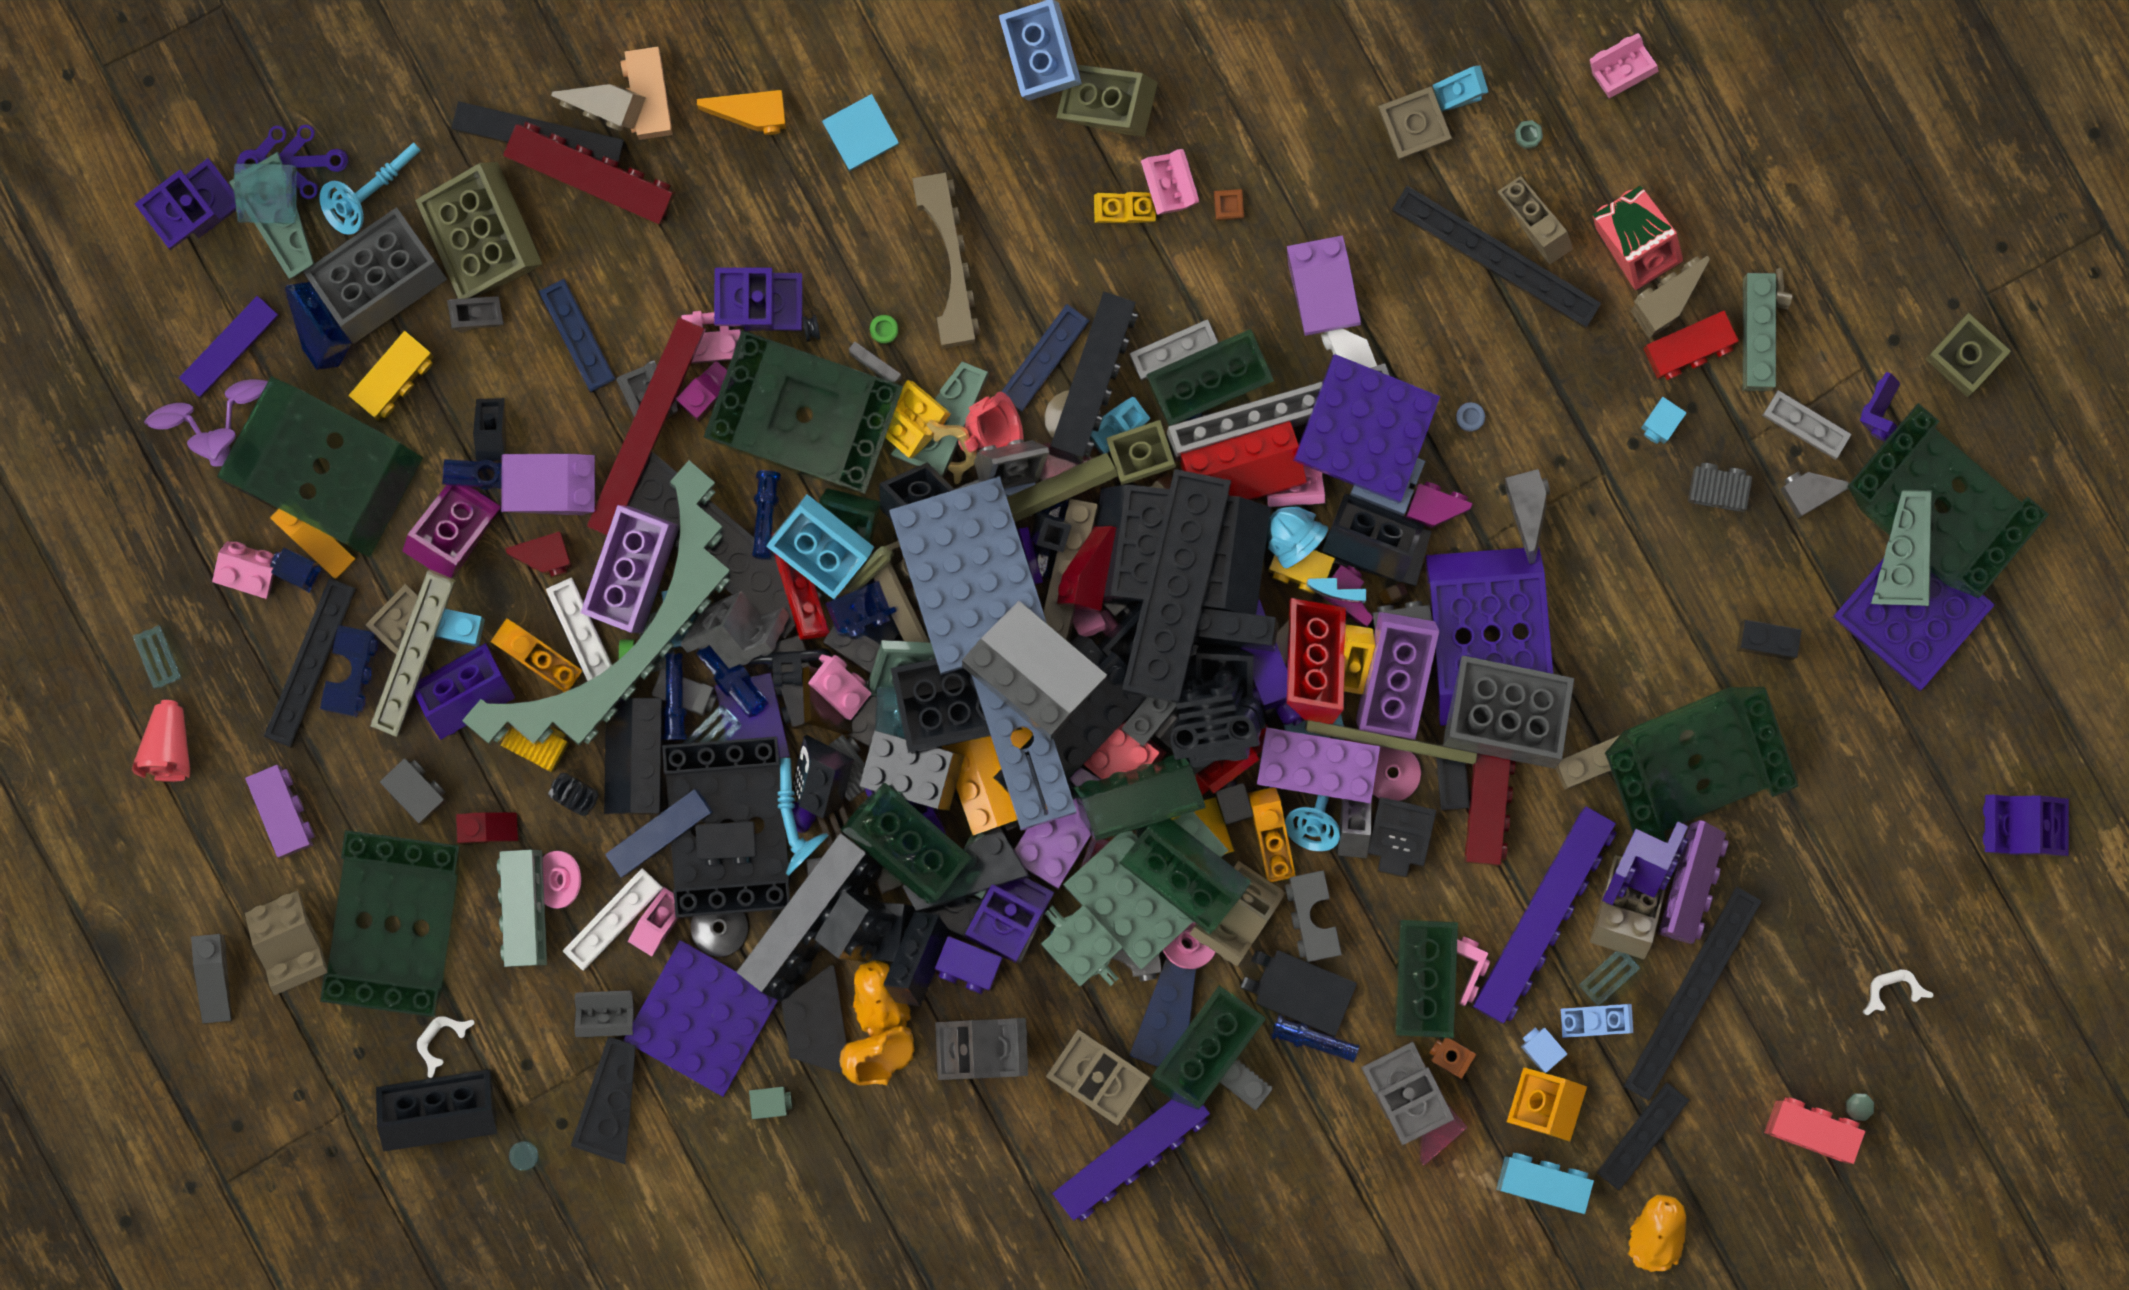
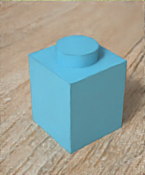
[1641,397,1686,444]

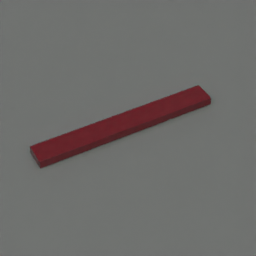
[587,317,706,535]

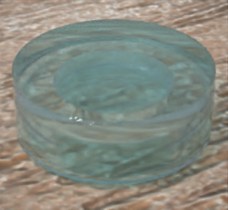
[509,1141,539,1170]

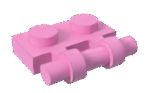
[682,311,743,364]

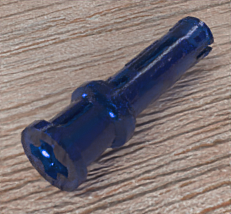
[752,470,781,559]
[662,653,687,740]
[1271,1015,1359,1063]

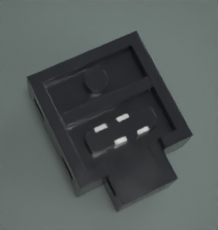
[1367,797,1436,878]

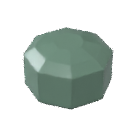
[1514,120,1543,149]
[1845,1094,1874,1121]

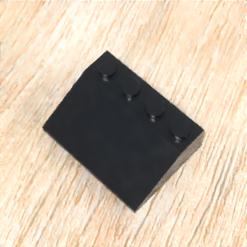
[891,659,1022,753]

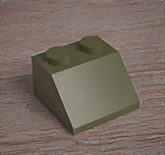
[1106,420,1176,485]

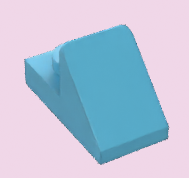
[1432,66,1488,112]

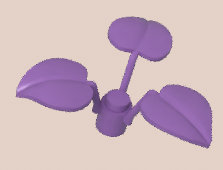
[144,379,275,466]

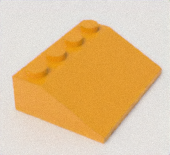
[942,727,1047,835]

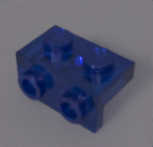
[825,581,897,637]

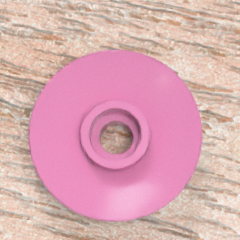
[1372,747,1421,801]
[543,851,581,908]
[1163,916,1215,969]

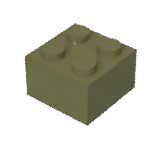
[1925,313,2011,397]

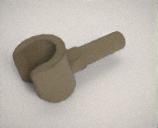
[1776,268,1792,309]

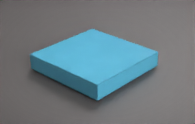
[822,94,899,171]

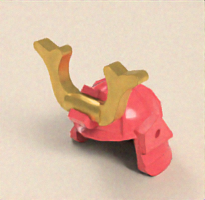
[927,392,1024,484]

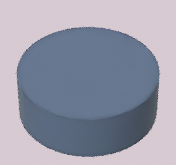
[1456,402,1485,432]

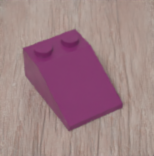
[402,476,501,579]

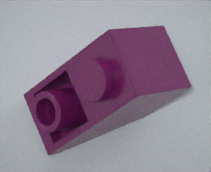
[1406,482,1472,528]

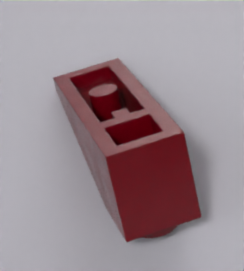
[1057,526,1116,612]

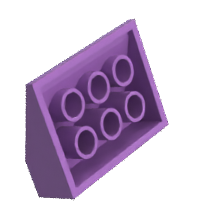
[1658,820,1728,944]

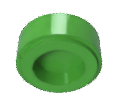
[870,315,898,344]

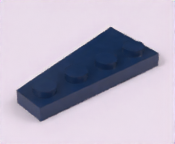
[1129,958,1196,1076]

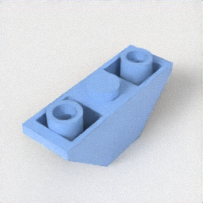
[1561,1004,1633,1038]

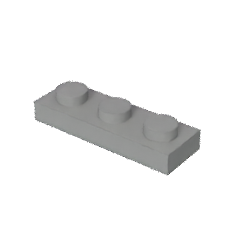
[1130,319,1219,380]
[1762,390,1851,460]

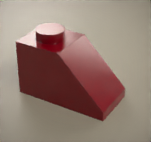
[505,531,572,578]
[456,812,518,844]

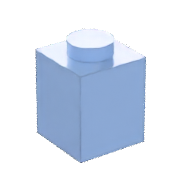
[1521,1027,1567,1073]

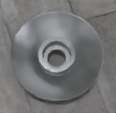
[691,912,748,957]

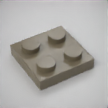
[1378,87,1452,160]

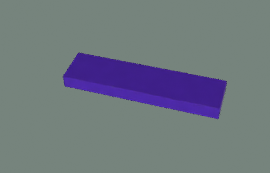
[179,296,279,398]

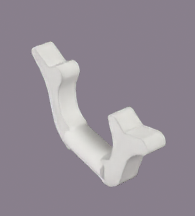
[1863,970,1933,1015]
[417,1016,475,1078]

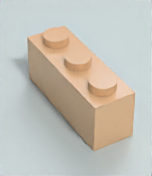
[621,47,673,140]

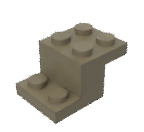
[1189,861,1286,966]
[245,891,328,995]
[1046,1029,1150,1126]

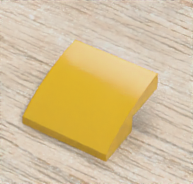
[871,380,951,459]

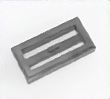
[849,341,902,386]

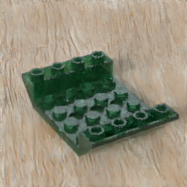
[217,376,423,558]
[1847,403,2049,598]
[1605,687,1799,842]
[320,830,460,1017]

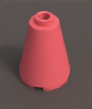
[132,700,190,782]

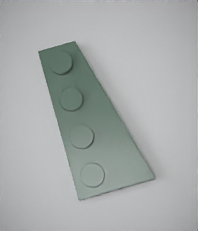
[229,152,315,279]
[891,362,989,478]
[1871,490,1932,606]

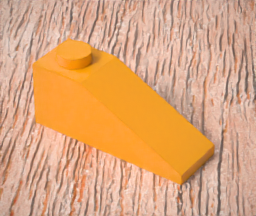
[697,90,786,135]
[270,497,356,580]

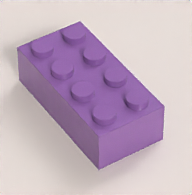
[580,505,680,633]
[1356,612,1439,740]
[1257,727,1380,803]
[1015,767,1117,889]

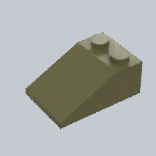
[1056,65,1158,137]

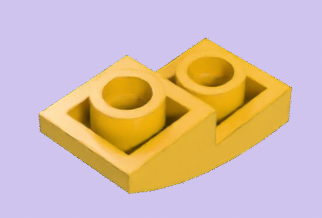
[1094,192,1156,223]

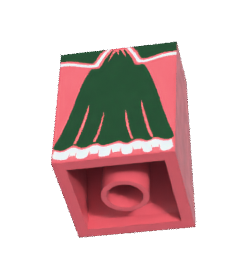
[1592,185,1683,291]

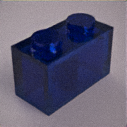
[270,547,322,593]

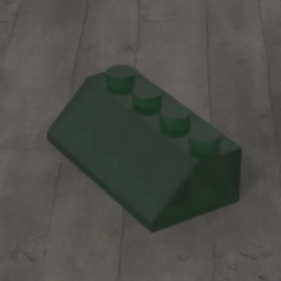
[1146,329,1274,426]
[1074,755,1205,841]
[840,783,972,904]
[1120,811,1251,934]
[1394,920,1458,1038]
[1151,985,1266,1110]

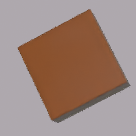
[1214,189,1244,221]

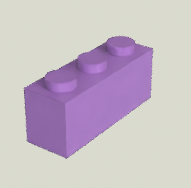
[245,765,315,859]

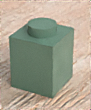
[749,1087,792,1119]

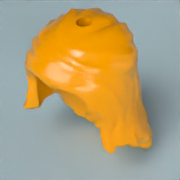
[853,960,911,1036]
[839,1026,914,1086]
[1628,1195,1686,1272]

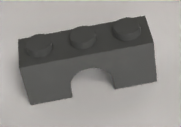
[1285,870,1342,962]

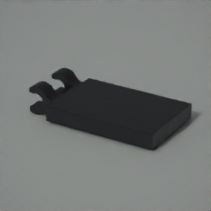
[1240,950,1357,1037]

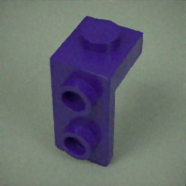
[1859,372,1903,442]

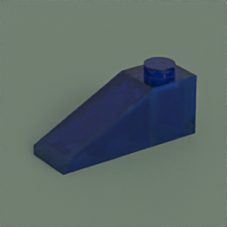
[285,282,352,370]

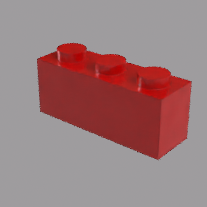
[1644,311,1738,381]

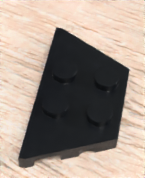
[782,965,847,1074]

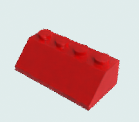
[1180,421,1307,500]
[1287,598,1346,724]

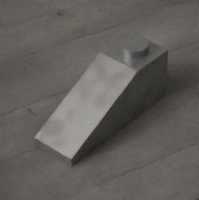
[1505,469,1550,564]

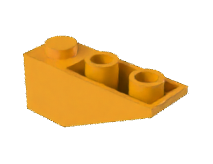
[490,618,583,692]
[1248,787,1296,882]

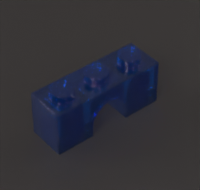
[320,625,378,718]

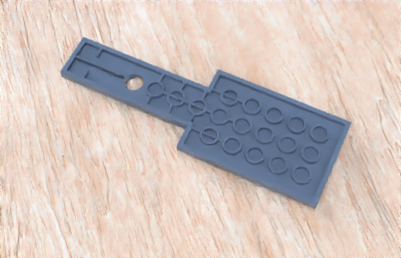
[889,476,1077,831]

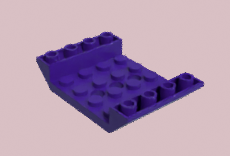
[1425,547,1553,726]

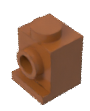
[1429,1036,1476,1079]

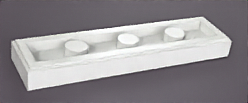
[546,577,612,681]
[563,868,663,971]

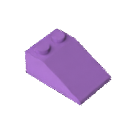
[1287,236,1361,336]
[502,454,595,515]

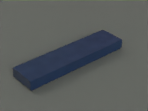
[539,279,616,393]
[1001,304,1090,412]
[605,789,713,878]

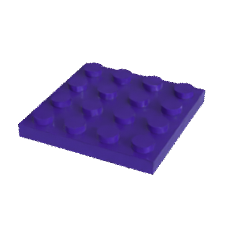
[1293,354,1440,503]
[1833,551,1995,691]
[623,940,778,1097]

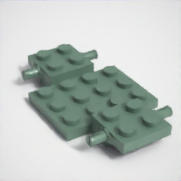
[1041,808,1228,987]

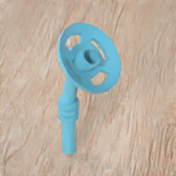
[320,142,421,235]
[1285,737,1344,851]
[778,758,829,876]

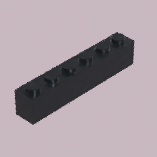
[1049,291,1138,465]

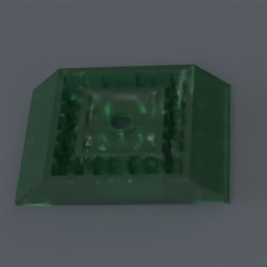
[704,330,903,494]

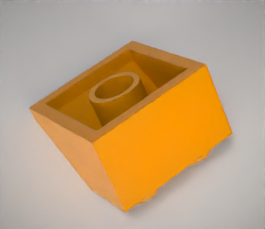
[1507,1067,1587,1142]

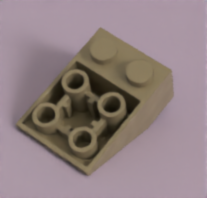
[1631,256,1710,339]
[1590,855,1666,959]

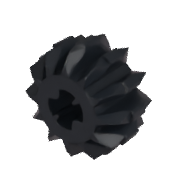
[548,773,599,816]

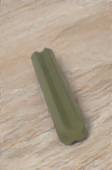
[844,546,893,594]

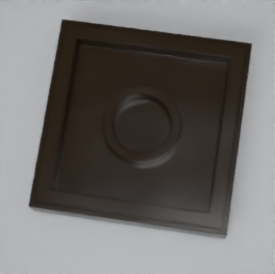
[802,666,852,735]

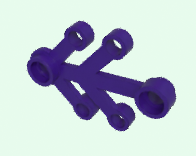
[237,124,349,199]

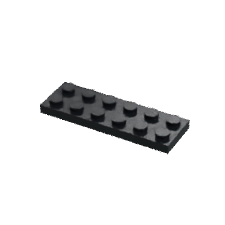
[993,652,1146,805]

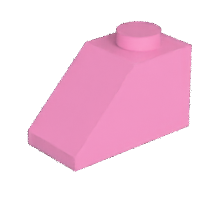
[628,887,678,957]

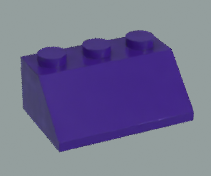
[414,643,515,740]

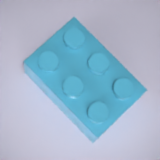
[766,494,874,599]
[1496,1153,1594,1214]

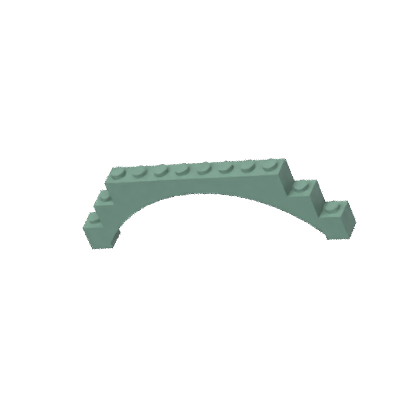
[462,460,730,746]

